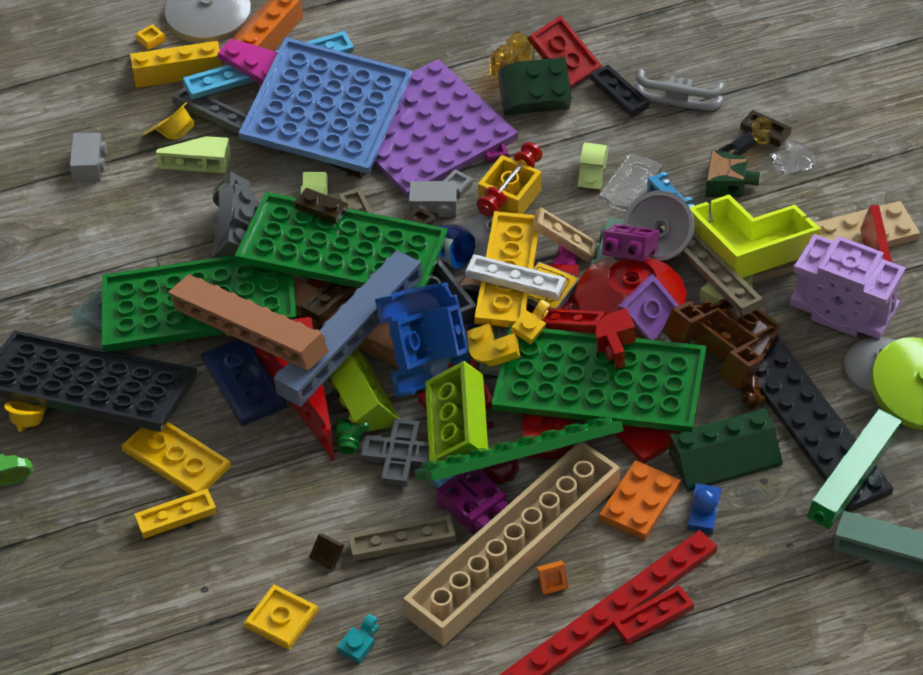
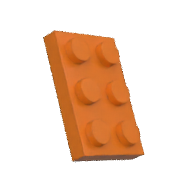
[599,460,681,541]

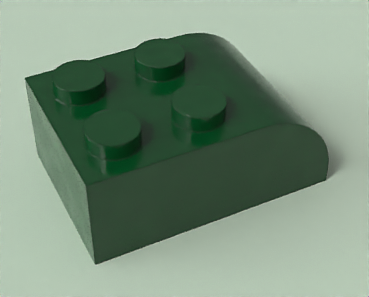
[497,57,572,116]

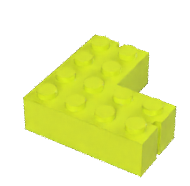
[690,195,821,278]

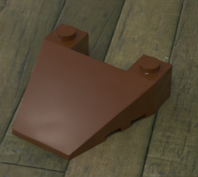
[661,299,781,390]

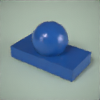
[687,483,721,534]

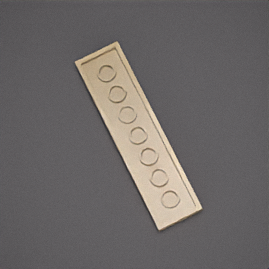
[752,201,920,283]

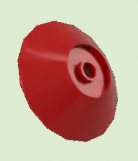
[575,256,687,337]

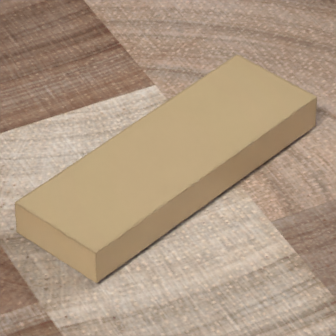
[533,207,597,263]

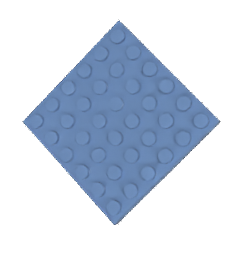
[239,37,412,174]

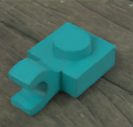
[337,614,379,664]

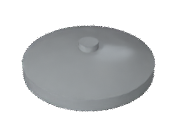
[165,0,251,44]

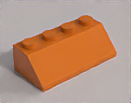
[232,0,303,51]

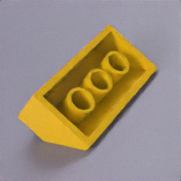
[130,41,222,88]

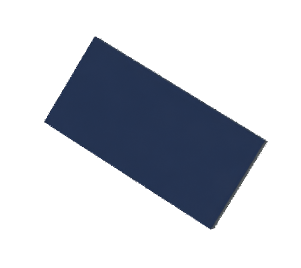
[200,339,287,426]

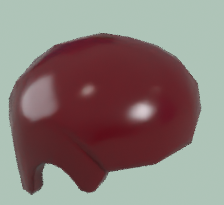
[481,459,520,484]

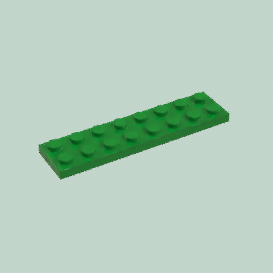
[415,417,624,481]

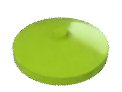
[870,337,923,430]

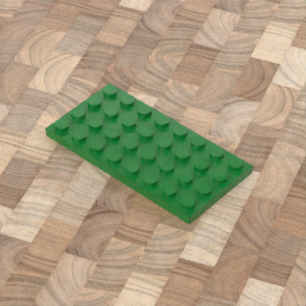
[235,192,448,288]
[102,255,297,352]
[492,325,706,432]

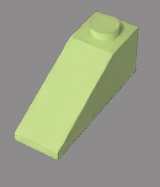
[156,136,231,173]

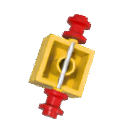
[477,142,543,217]

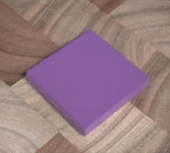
[617,274,679,340]

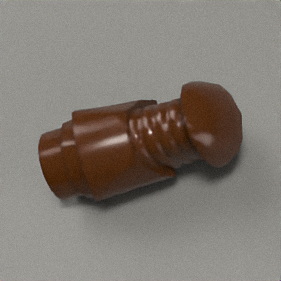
[742,375,765,409]

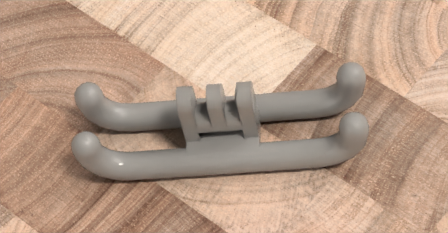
[635,69,725,111]

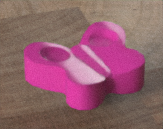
[553,246,579,265]

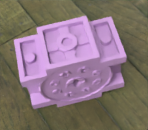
[789,234,906,339]

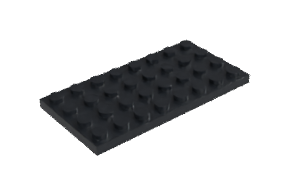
[0,330,197,432]

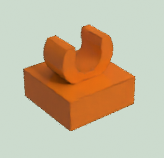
[537,560,569,595]

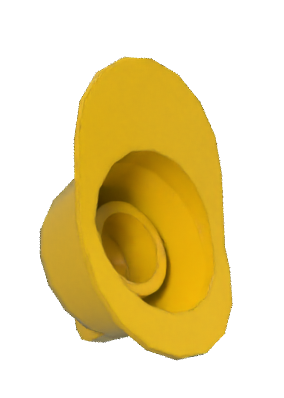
[144,102,194,140]
[4,400,47,432]

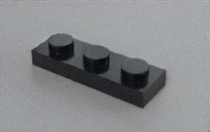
[591,65,650,117]

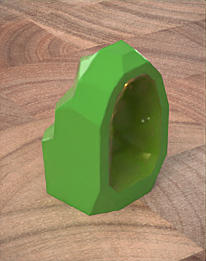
[0,454,33,486]

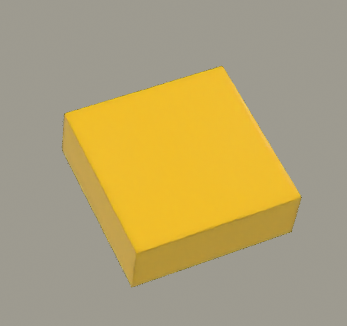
[135,24,166,50]

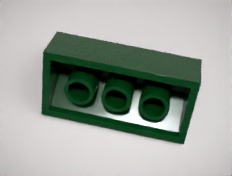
[669,408,783,492]

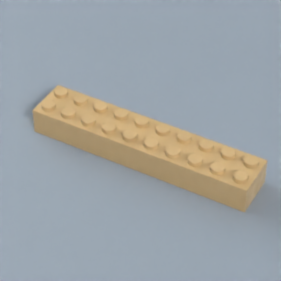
[403,442,620,647]

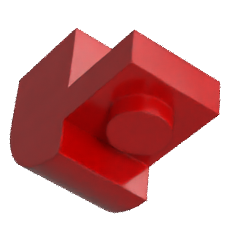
[596,308,636,369]

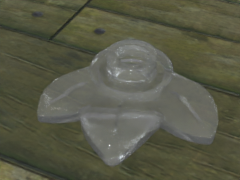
[770,140,816,174]

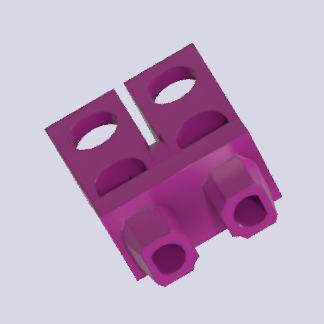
[602,224,660,261]
[436,469,509,534]

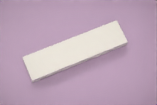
[465,254,566,301]

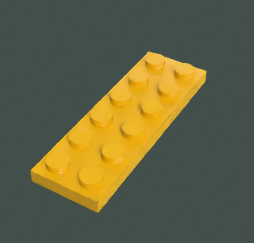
[475,211,539,327]

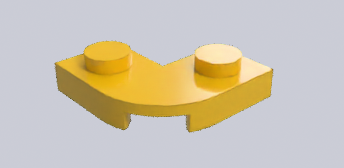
[467,323,520,367]

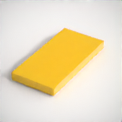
[121,422,231,494]

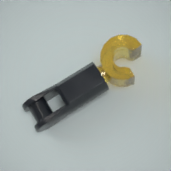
[718,116,773,156]

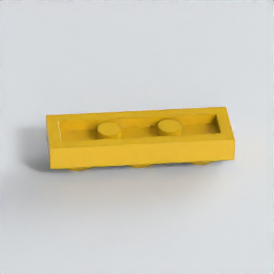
[134,488,217,539]

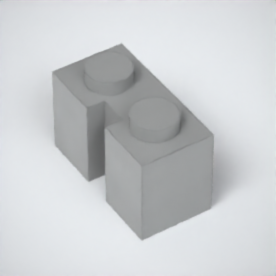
[70,133,107,182]
[409,181,457,218]

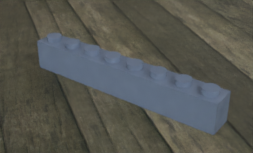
[274,250,422,407]

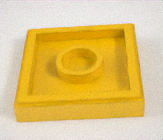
[244,584,319,650]

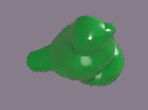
[333,418,369,455]

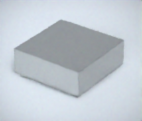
[444,170,474,198]

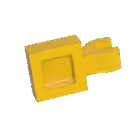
[511,299,550,344]

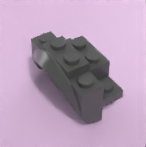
[211,172,260,258]

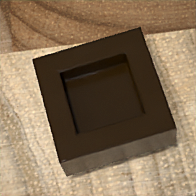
[309,534,344,569]

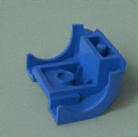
[375,283,470,397]

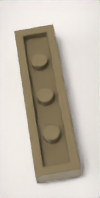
[348,515,456,561]

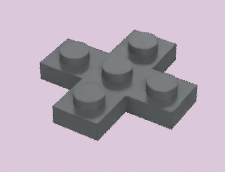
[361,418,429,487]

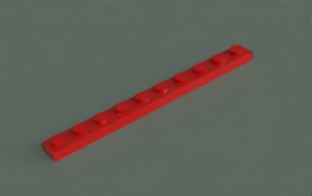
[500,530,717,675]

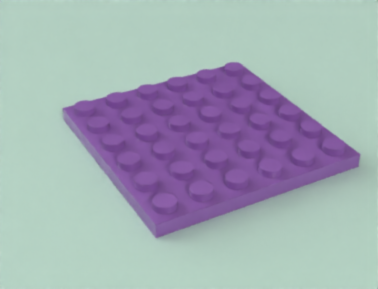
[374,59,518,198]

